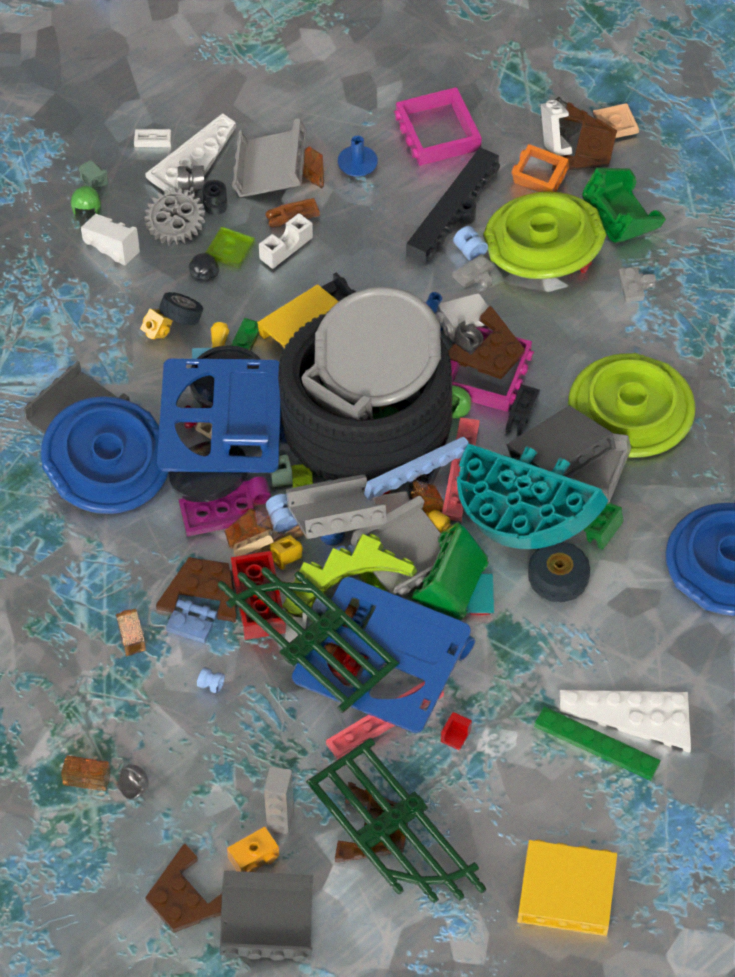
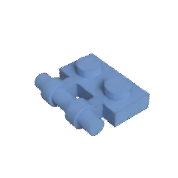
[166,599,218,644]

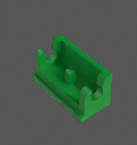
[584,503,624,550]

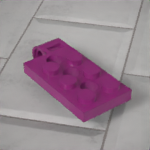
[178,476,272,537]

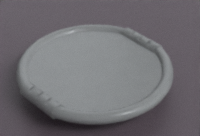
[315,287,441,407]

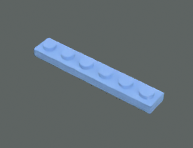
[364,436,468,500]

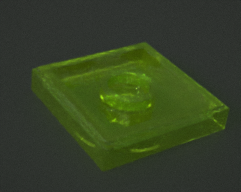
[205,227,255,269]

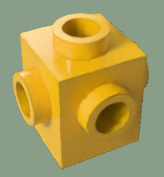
[140,309,173,340]

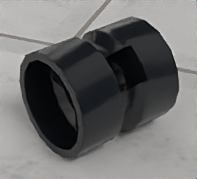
[202,180,228,215]

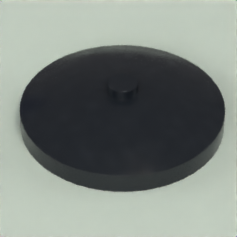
[189,345,261,408]
[169,441,248,502]

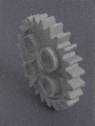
[144,188,205,245]

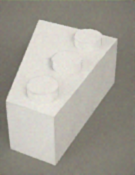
[81,214,140,266]

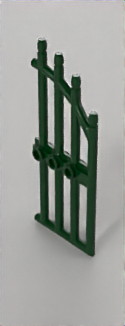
[218,567,400,713]
[306,738,487,903]

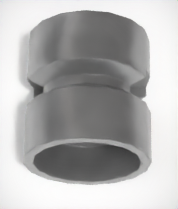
[178,165,205,190]

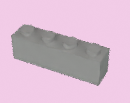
[264,766,294,835]

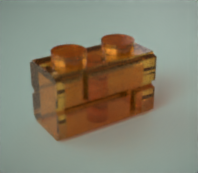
[61,755,111,791]

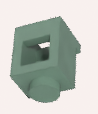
[79,160,108,190]

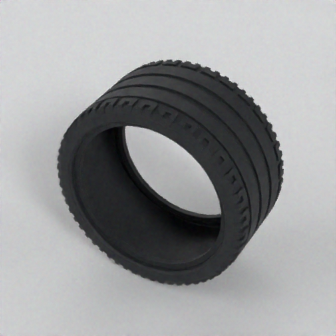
[278,311,452,481]

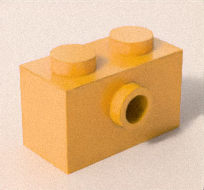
[227,826,279,872]

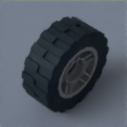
[159,292,204,325]

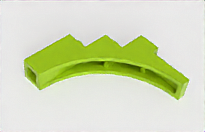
[282,534,417,617]

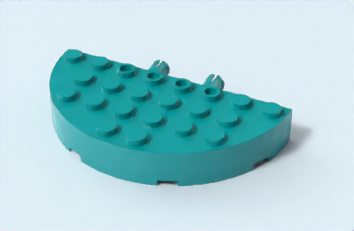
[457,443,608,549]

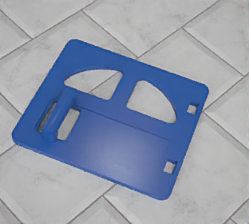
[157,358,281,473]
[292,577,471,733]

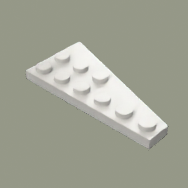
[146,113,236,195]
[559,690,691,753]

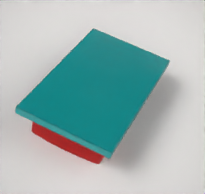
[467,574,494,615]

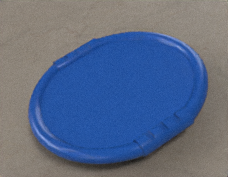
[41,396,169,514]
[666,503,735,616]

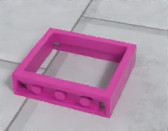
[394,87,482,166]
[451,327,534,412]

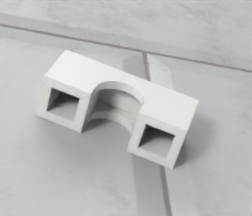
[259,213,313,269]

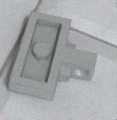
[453,254,494,289]
[618,267,656,303]

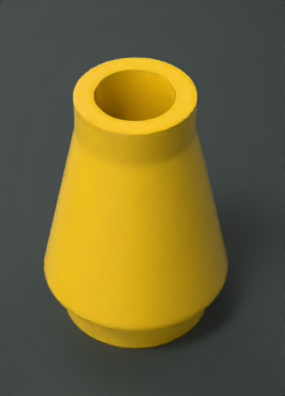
[210,322,230,348]

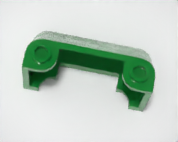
[582,168,666,243]
[412,522,489,621]

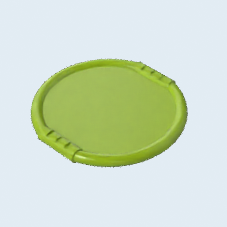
[483,191,606,279]
[568,352,696,459]

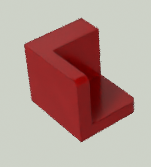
[441,712,472,750]

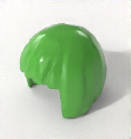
[71,186,101,215]
[452,385,472,419]

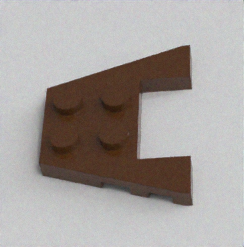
[552,102,617,170]
[448,306,525,379]
[156,557,236,622]
[335,782,408,863]
[145,844,222,933]

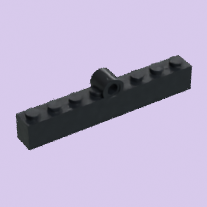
[406,147,500,265]

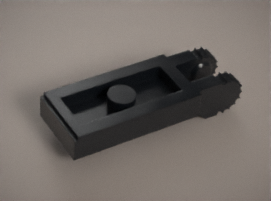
[505,384,540,435]

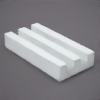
[134,129,172,147]

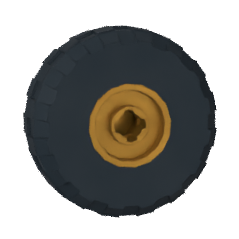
[528,541,590,602]

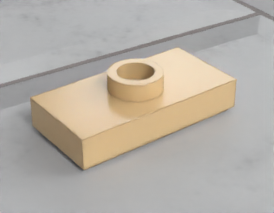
[234,529,274,556]

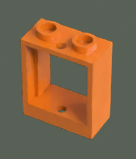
[511,144,569,192]

